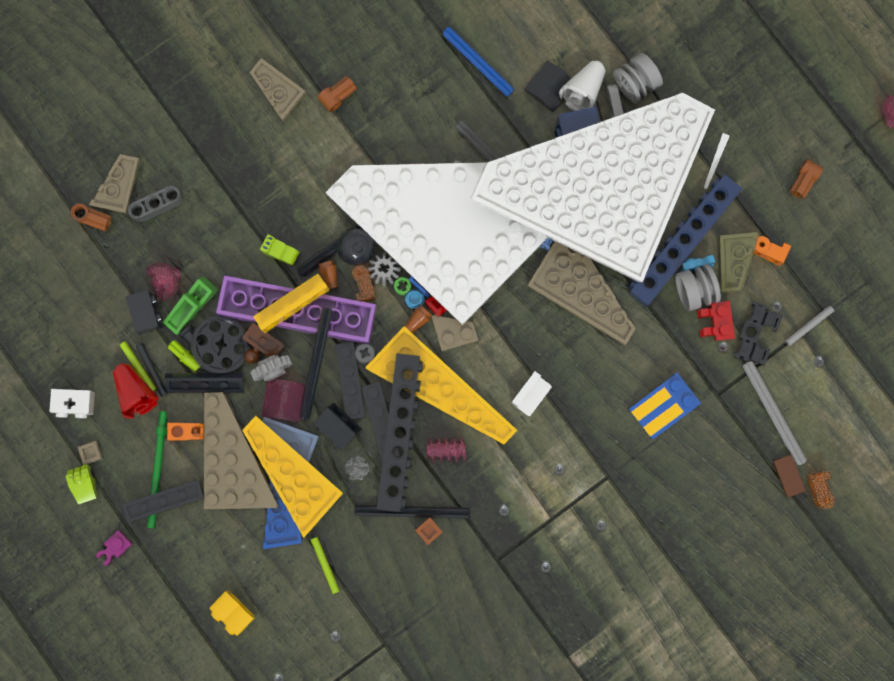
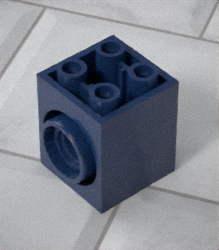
[554,107,599,138]

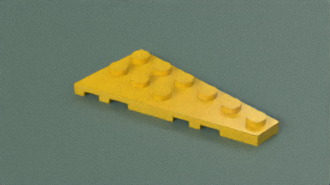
[242,416,343,538]

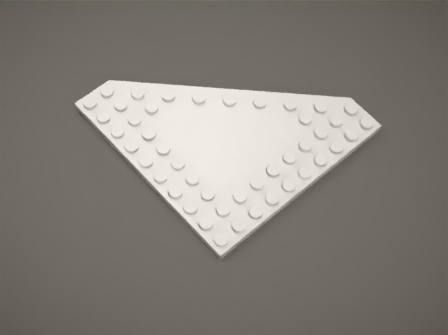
[470,93,715,282]
[326,163,548,325]

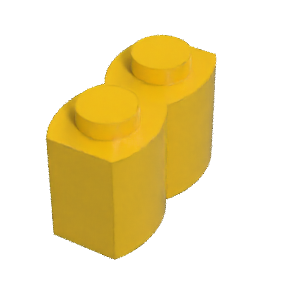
[209,590,256,636]

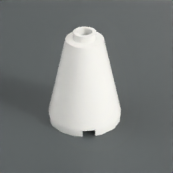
[559,61,606,111]

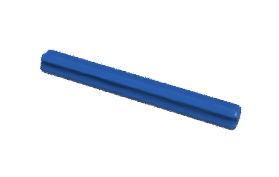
[443,27,514,96]

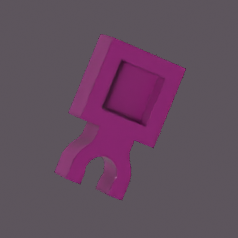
[96,530,133,566]

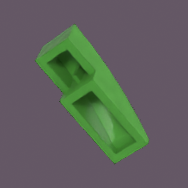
[163,277,219,335]

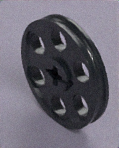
[191,316,250,373]

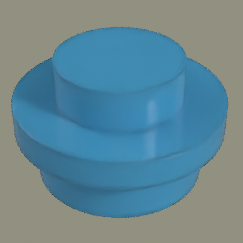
[405,290,424,309]

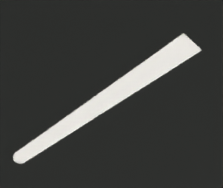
[704,133,729,189]

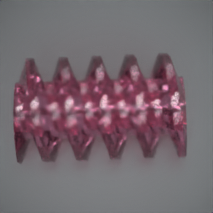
[427,438,466,462]

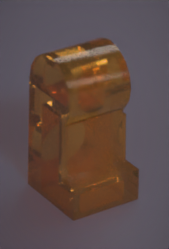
[352,265,376,302]
[806,471,835,509]

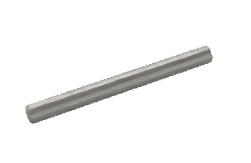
[743,361,807,465]

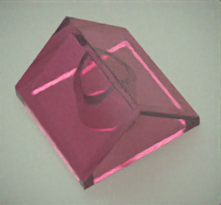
[262,379,306,423]

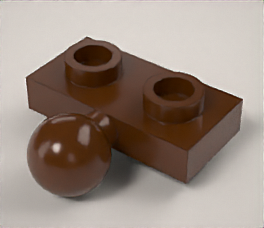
[242,322,285,364]

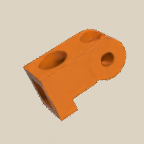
[754,236,791,266]
[167,423,204,441]

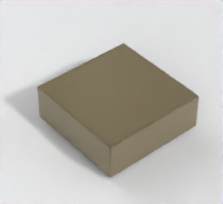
[78,441,103,465]

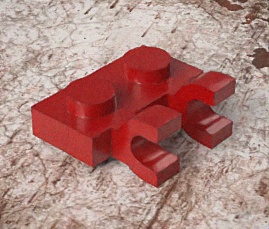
[697,301,735,341]

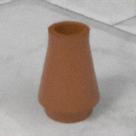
[318,260,338,289]
[405,305,432,333]

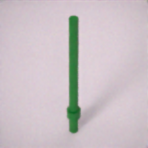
[147,411,167,528]

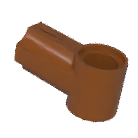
[317,76,357,112]
[790,159,824,199]
[71,204,112,232]

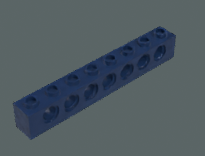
[628,175,743,308]

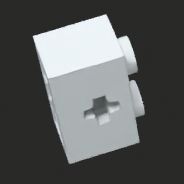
[50,389,95,418]

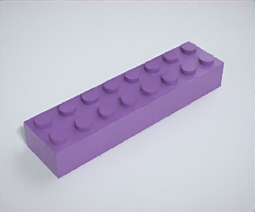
[216,276,377,345]

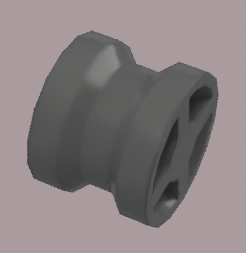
[355,344,375,364]

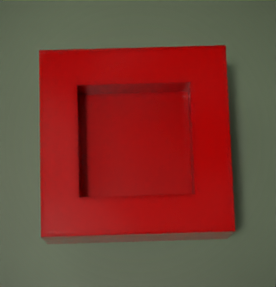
[425,296,447,317]

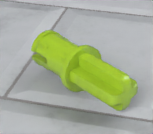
[168,340,201,373]

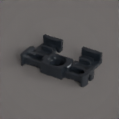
[733,302,783,366]

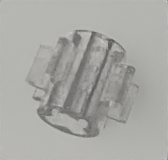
[345,456,369,480]

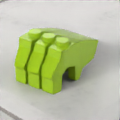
[66,464,97,504]

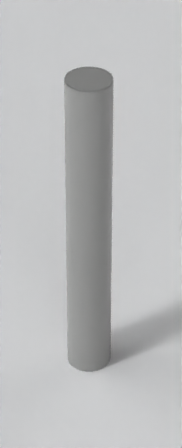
[785,306,834,346]

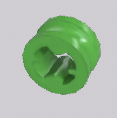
[394,277,411,295]

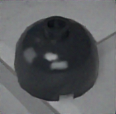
[336,228,375,266]

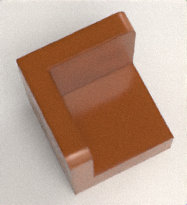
[415,518,443,545]

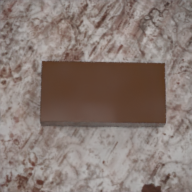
[772,454,806,498]

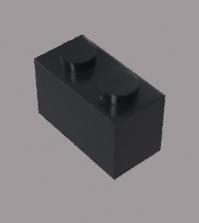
[126,290,163,335]
[313,403,362,450]

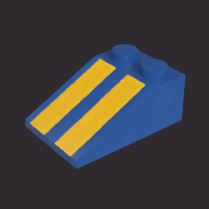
[629,373,701,440]

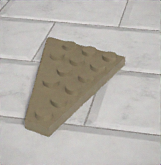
[527,241,636,346]
[204,392,279,509]

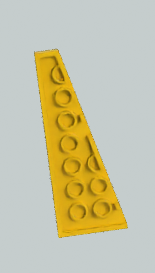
[366,326,517,445]

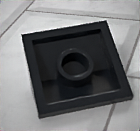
[524,61,571,112]

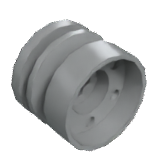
[613,53,663,104]
[675,264,721,312]

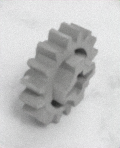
[250,355,292,381]

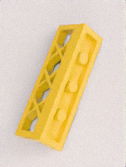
[253,274,329,333]

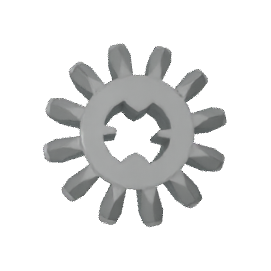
[368,253,401,286]

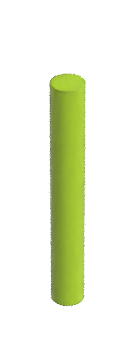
[119,341,156,391]
[311,537,340,594]

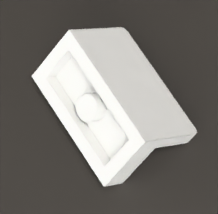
[511,371,552,416]

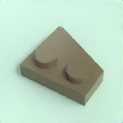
[431,315,478,352]

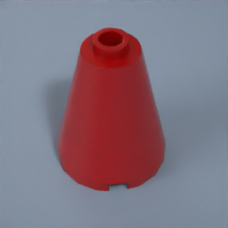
[113,363,159,419]

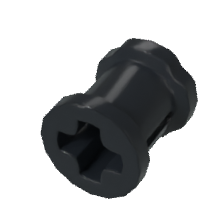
[179,325,205,350]

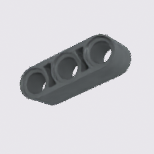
[128,186,183,222]

